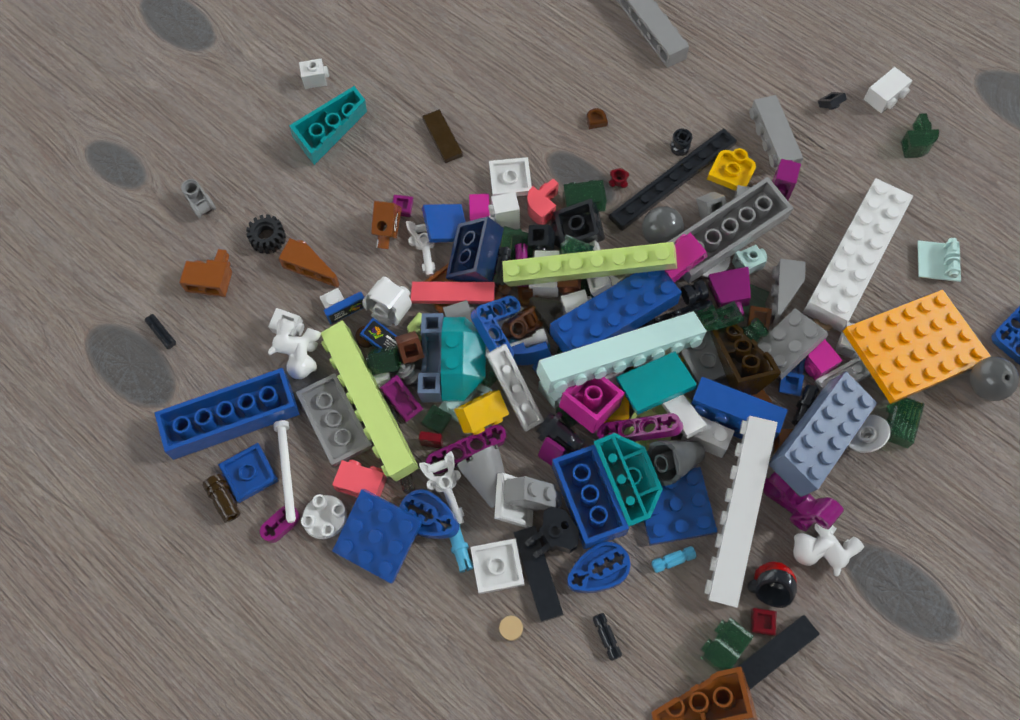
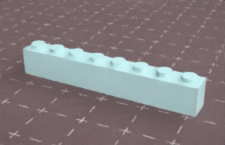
[536,311,707,394]

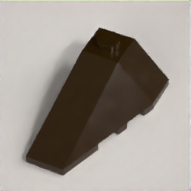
[706,315,781,395]

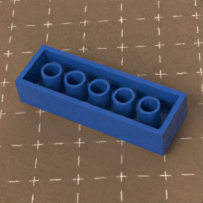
[550,270,681,353]
[154,368,300,460]

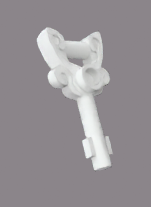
[406,221,435,278]
[419,451,465,524]

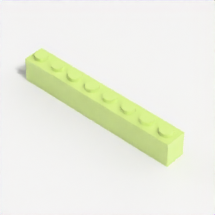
[502,242,677,287]
[321,320,420,482]

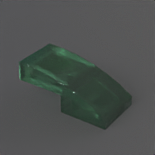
[695,301,744,331]

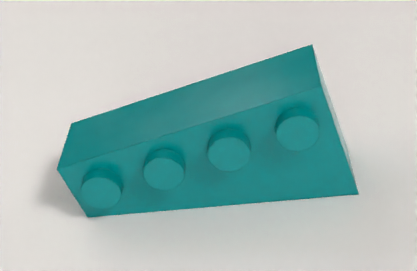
[289,86,367,165]

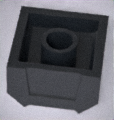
[551,199,605,248]

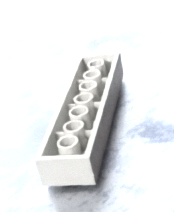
[803,178,913,332]

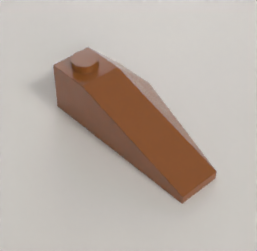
[651,666,758,720]

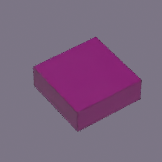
[392,195,414,217]

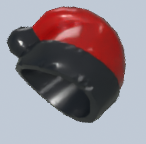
[748,561,797,608]

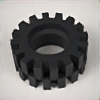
[246,214,286,254]

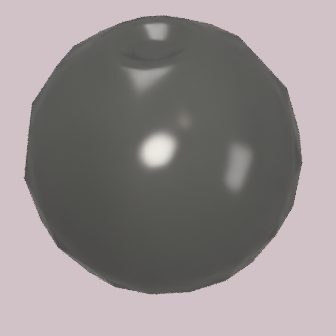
[642,206,684,244]
[970,357,1019,401]

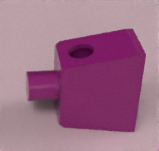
[708,267,751,319]

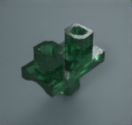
[560,235,595,255]

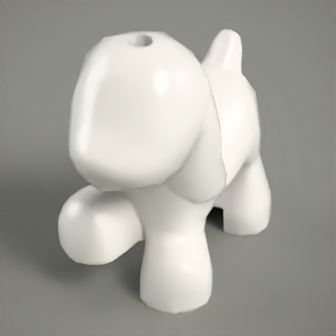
[268,319,321,379]
[793,523,864,576]

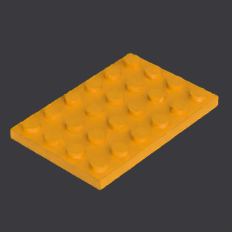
[843,290,991,404]

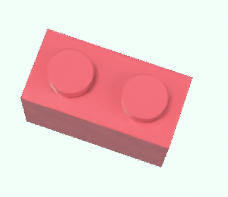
[332,460,387,498]

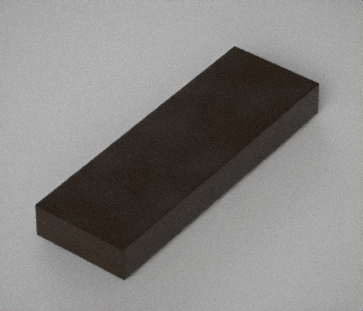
[422,109,463,163]

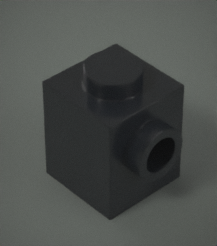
[528,224,555,251]

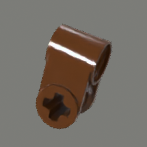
[501,305,544,339]

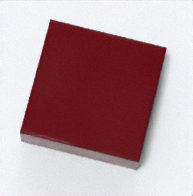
[419,431,443,449]
[750,608,777,636]

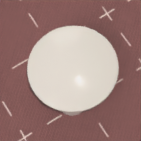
[301,494,347,539]

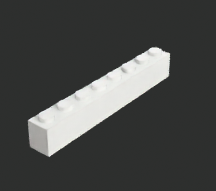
[704,416,778,608]

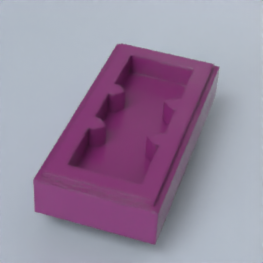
[379,375,423,423]

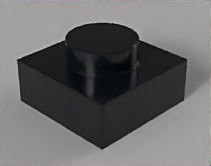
[818,92,847,110]

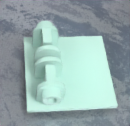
[917,238,961,282]

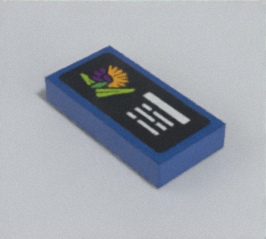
[323,292,365,325]
[360,318,399,360]

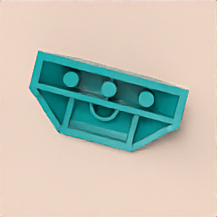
[441,317,486,401]
[594,433,663,527]

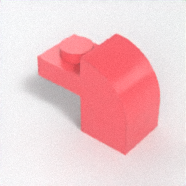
[527,179,559,225]

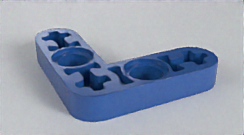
[471,296,521,357]
[991,306,1020,365]

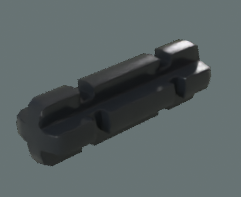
[493,246,511,286]
[145,314,176,349]
[593,613,622,661]

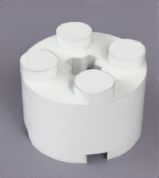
[362,276,412,326]

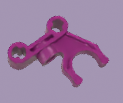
[763,471,844,531]

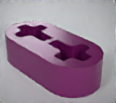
[260,506,300,543]

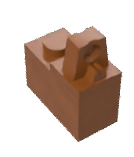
[179,249,232,297]

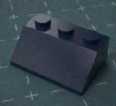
[446,216,504,282]

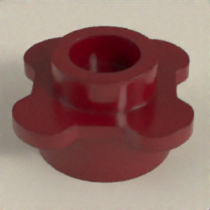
[609,168,629,188]

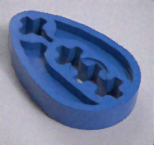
[399,489,459,539]
[567,542,631,593]

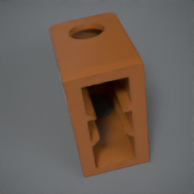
[371,201,402,249]

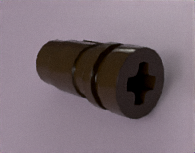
[202,474,241,523]

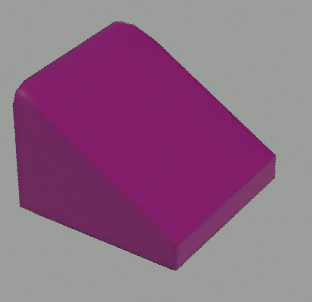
[538,437,565,466]

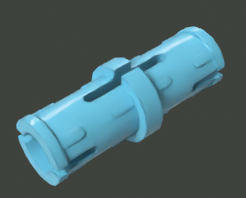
[446,524,474,573]

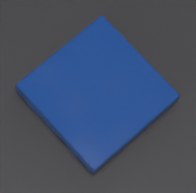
[422,204,466,243]
[218,443,279,503]

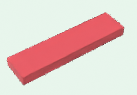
[411,282,495,304]

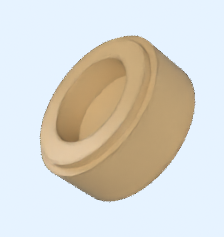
[499,616,523,641]

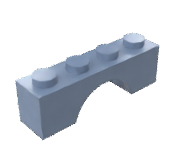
[417,313,444,403]

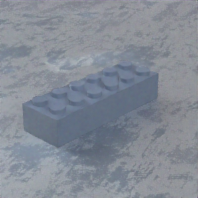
[769,371,877,497]

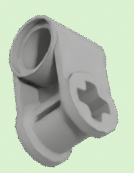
[181,179,216,219]

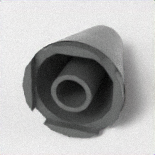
[647,440,705,486]

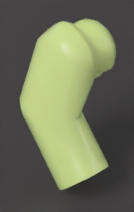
[407,312,422,341]

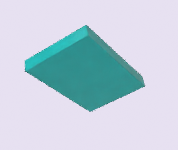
[616,351,697,415]

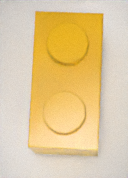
[454,390,509,435]

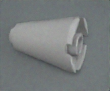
[457,444,505,508]

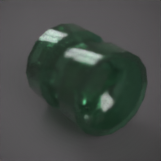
[742,317,769,343]

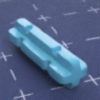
[651,546,697,573]

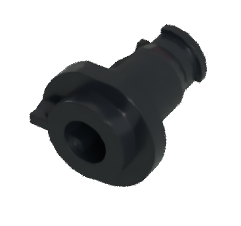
[536,411,585,453]

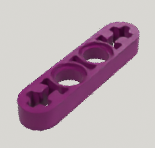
[597,413,683,442]
[426,425,506,474]

